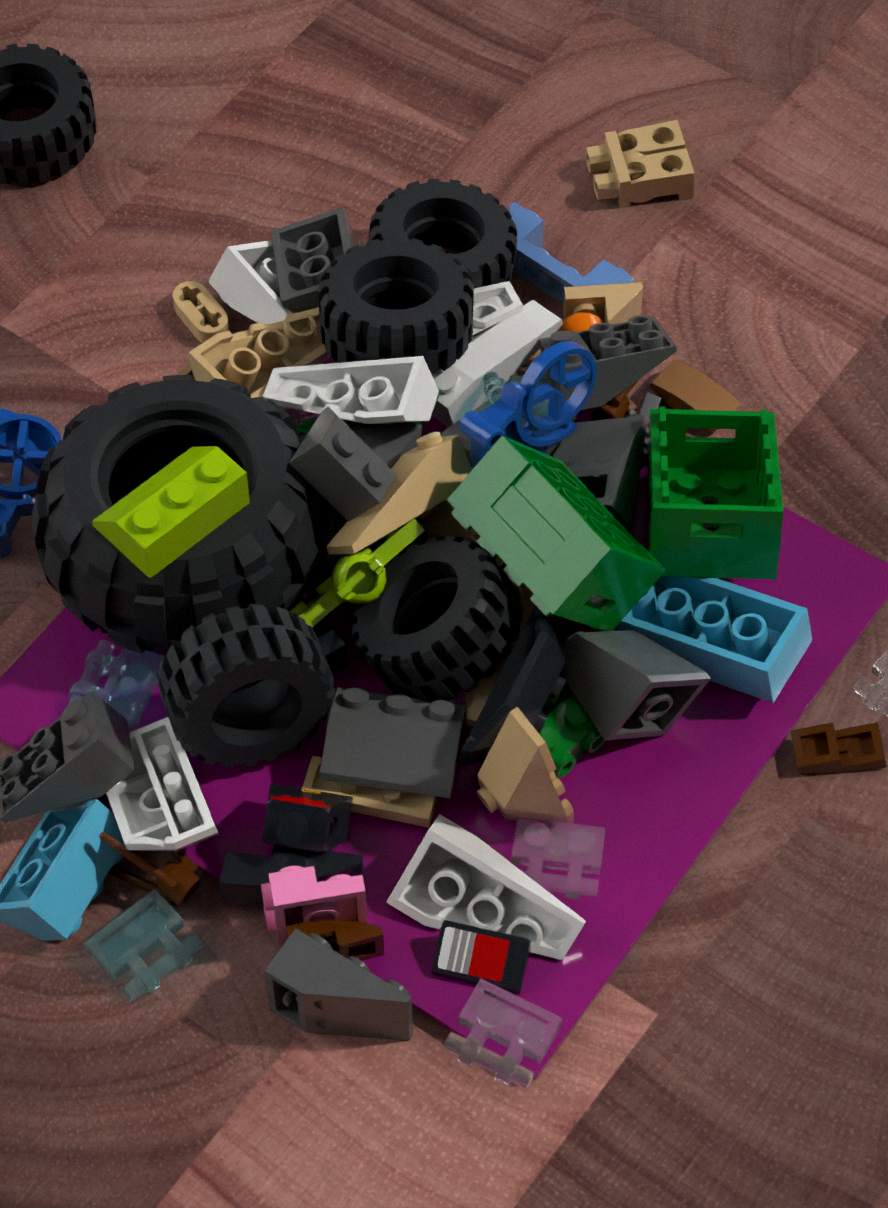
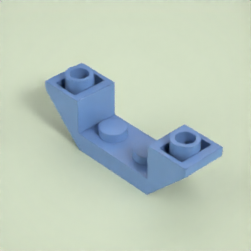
[509,202,634,304]

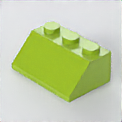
[92,446,250,578]

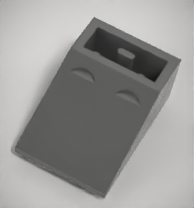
[539,315,677,410]
[552,416,649,528]
[0,691,134,823]
[264,928,413,1041]

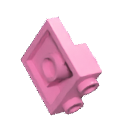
[261,866,367,947]

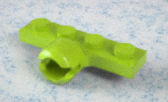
[288,518,425,627]

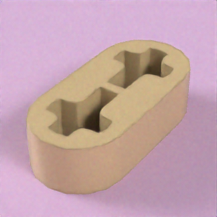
[173,281,229,343]

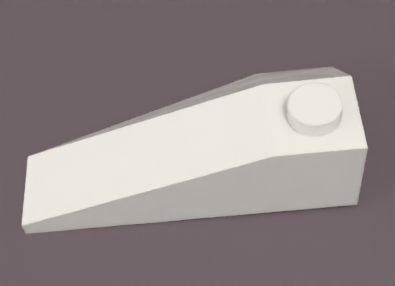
[208,240,298,325]
[263,356,439,424]

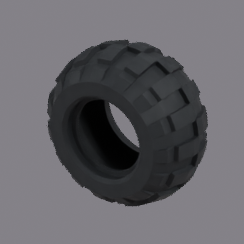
[32,375,331,654]

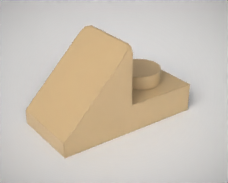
[563,282,643,325]

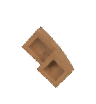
[649,359,741,434]

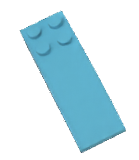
[598,576,812,703]

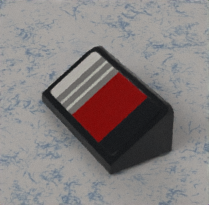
[432,920,531,994]

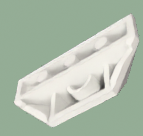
[106,717,218,851]

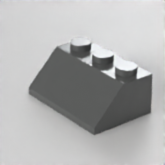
[271,207,358,312]
[319,687,466,798]

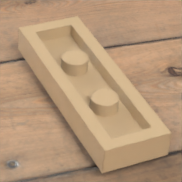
[302,756,438,828]

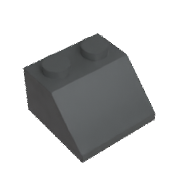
[289,406,397,522]

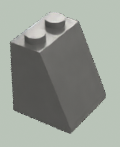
[560,630,711,740]

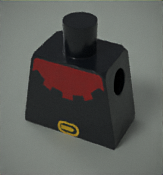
[262,783,353,852]

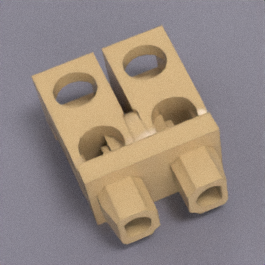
[586,120,694,208]

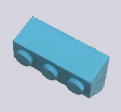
[0,799,125,941]

